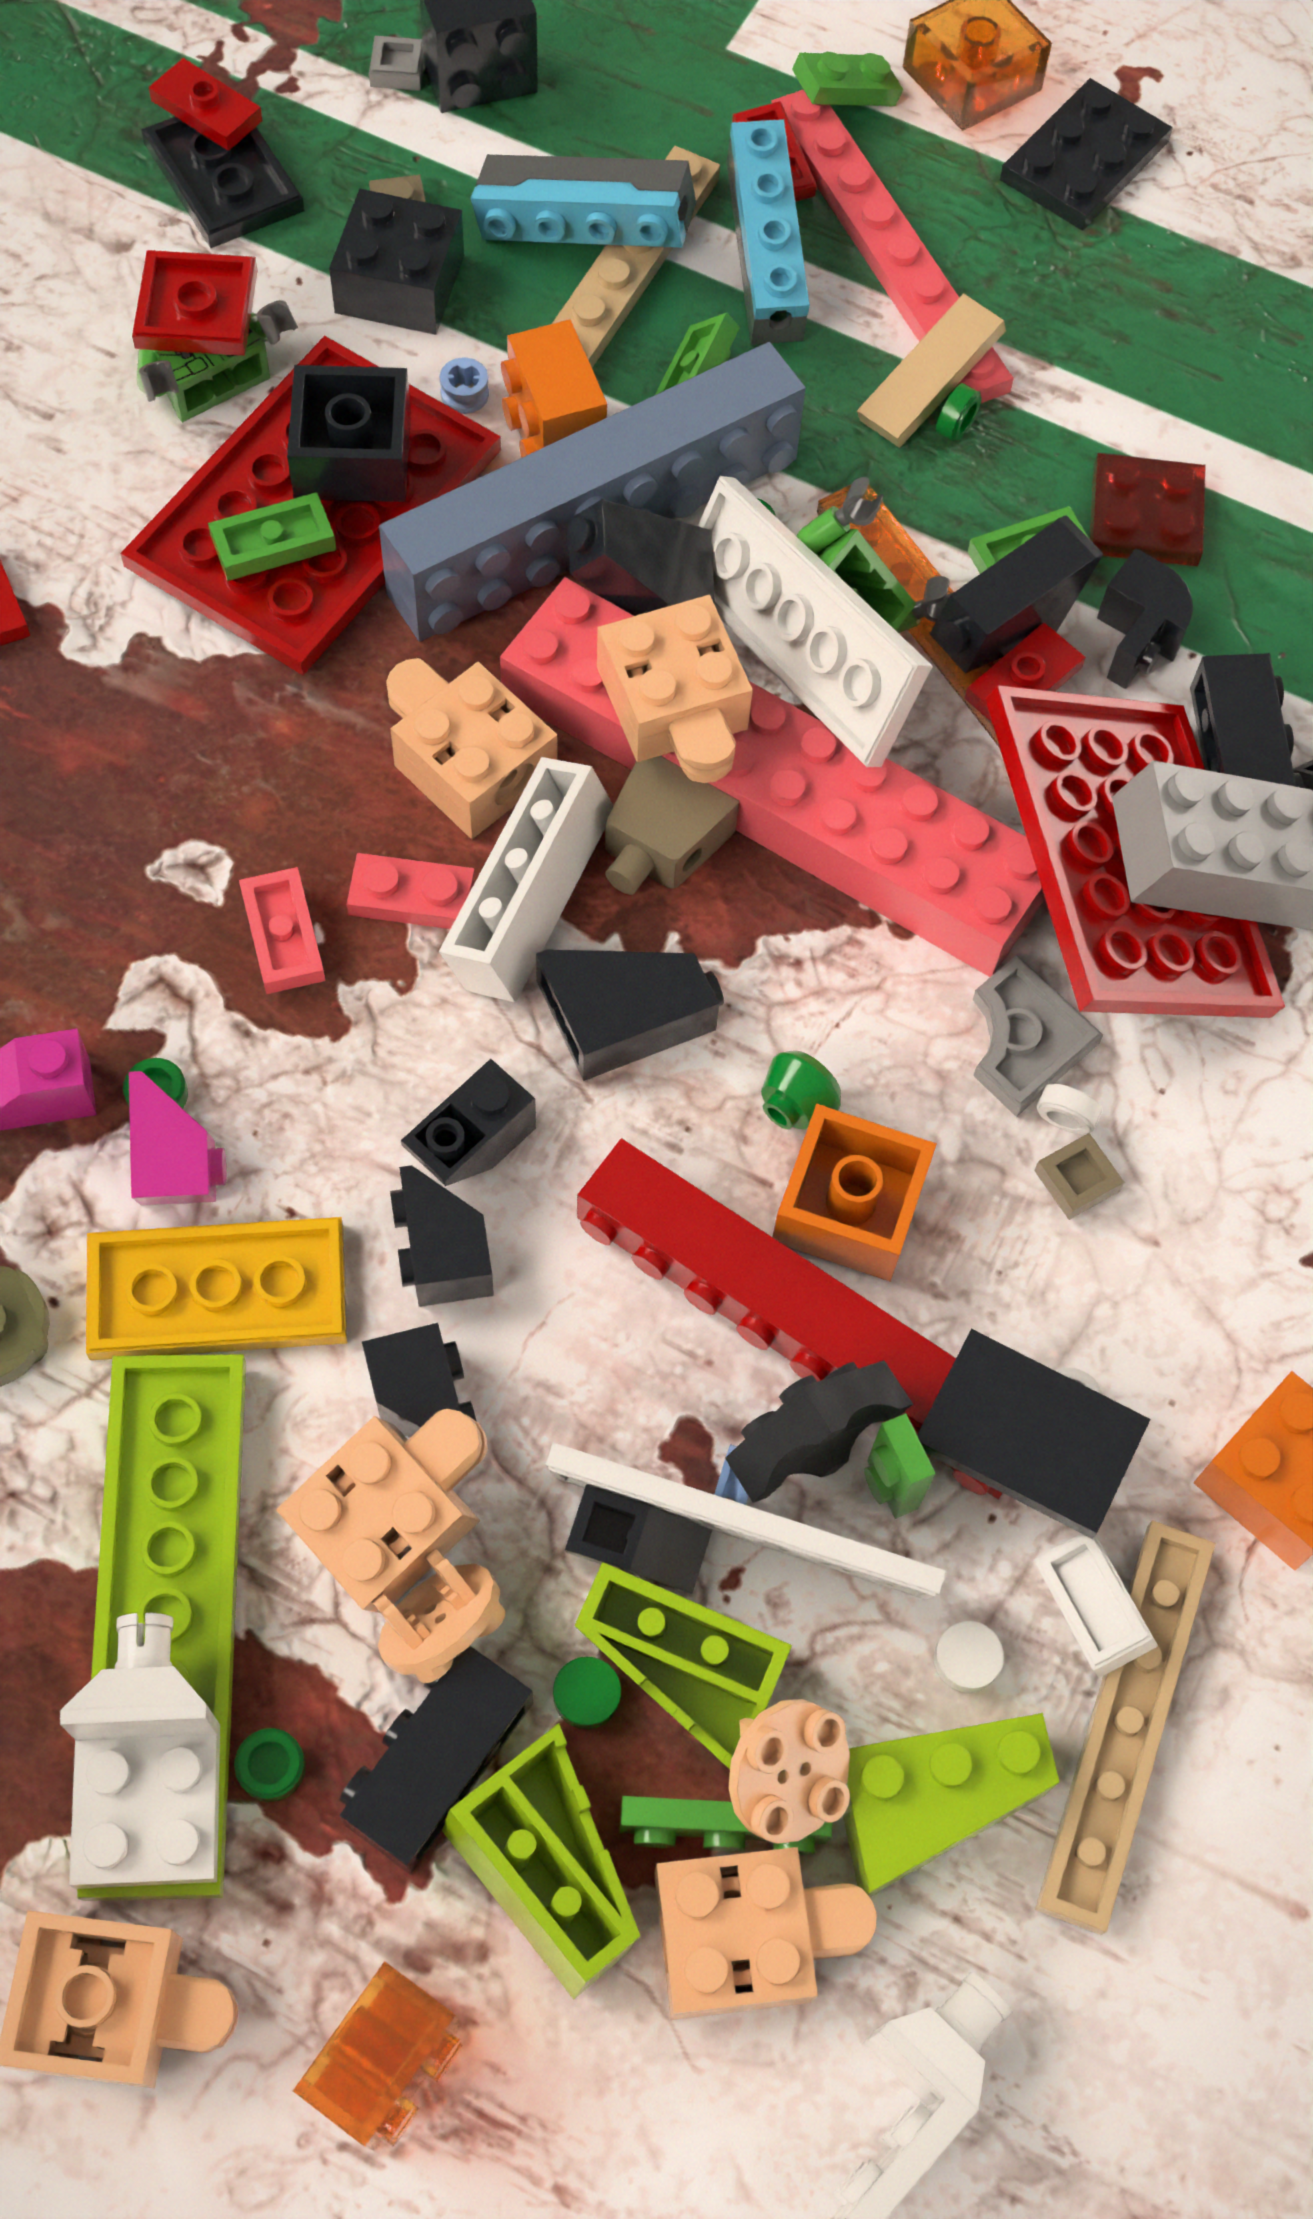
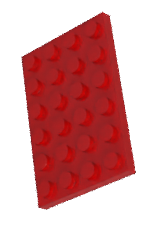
[120,335,501,676]
[985,686,1285,1018]

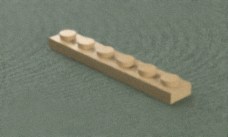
[552,146,720,368]
[1035,1520,1216,1935]

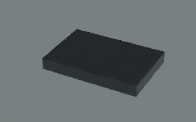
[141,117,304,249]
[917,1328,1151,1539]

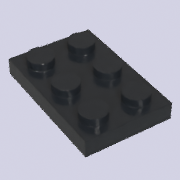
[1000,78,1173,231]

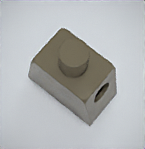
[605,756,739,895]

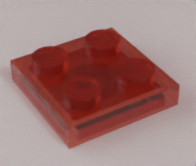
[1090,453,1206,567]

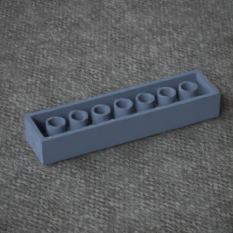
[379,341,806,642]

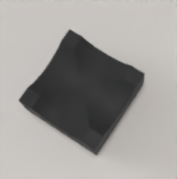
[725,1360,913,1503]

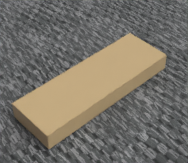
[857,293,1006,448]

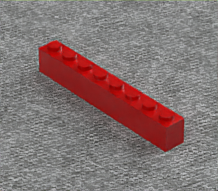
[577,1138,1003,1500]

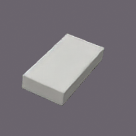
[1034,1534,1158,1678]

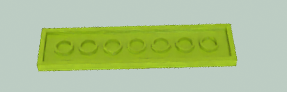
[77,1354,246,1901]

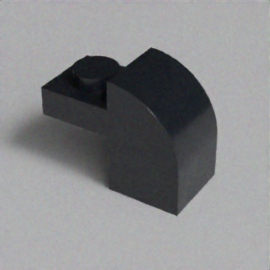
[1097,548,1193,689]

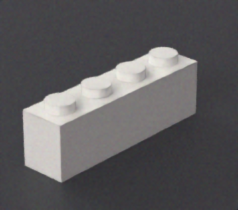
[439,757,614,1003]

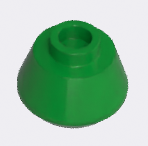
[761,1050,841,1130]

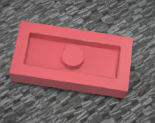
[347,853,475,929]
[239,867,326,994]

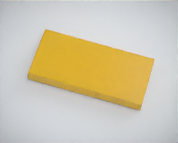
[86,1217,347,1360]

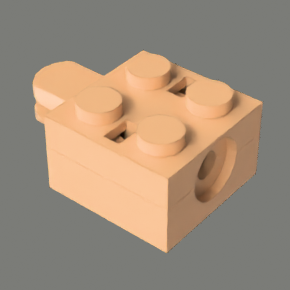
[597,595,753,783]
[386,658,557,839]
[276,1409,488,1613]
[654,1847,877,2020]
[0,1910,238,2089]

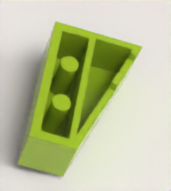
[575,1562,792,1769]
[843,1713,1060,1897]
[442,1723,641,1999]

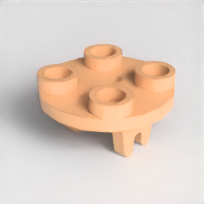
[373,1549,506,1683]
[728,1699,850,1844]

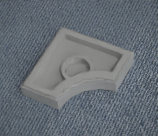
[972,955,1103,1117]

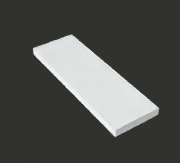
[698,476,933,767]
[545,1442,946,1600]

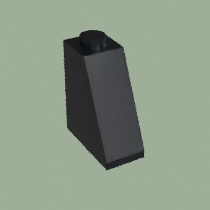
[566,499,715,616]
[930,515,1103,674]
[536,949,724,1081]

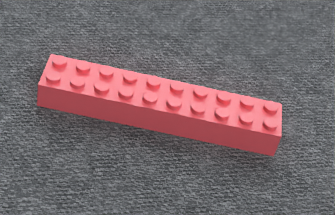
[500,577,1045,977]

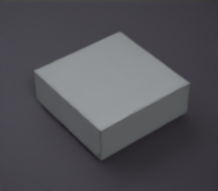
[369,36,424,91]

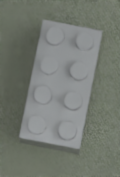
[1112,761,1313,930]

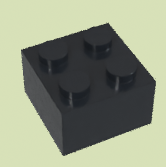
[420,0,538,113]
[329,188,464,335]
[287,365,411,502]

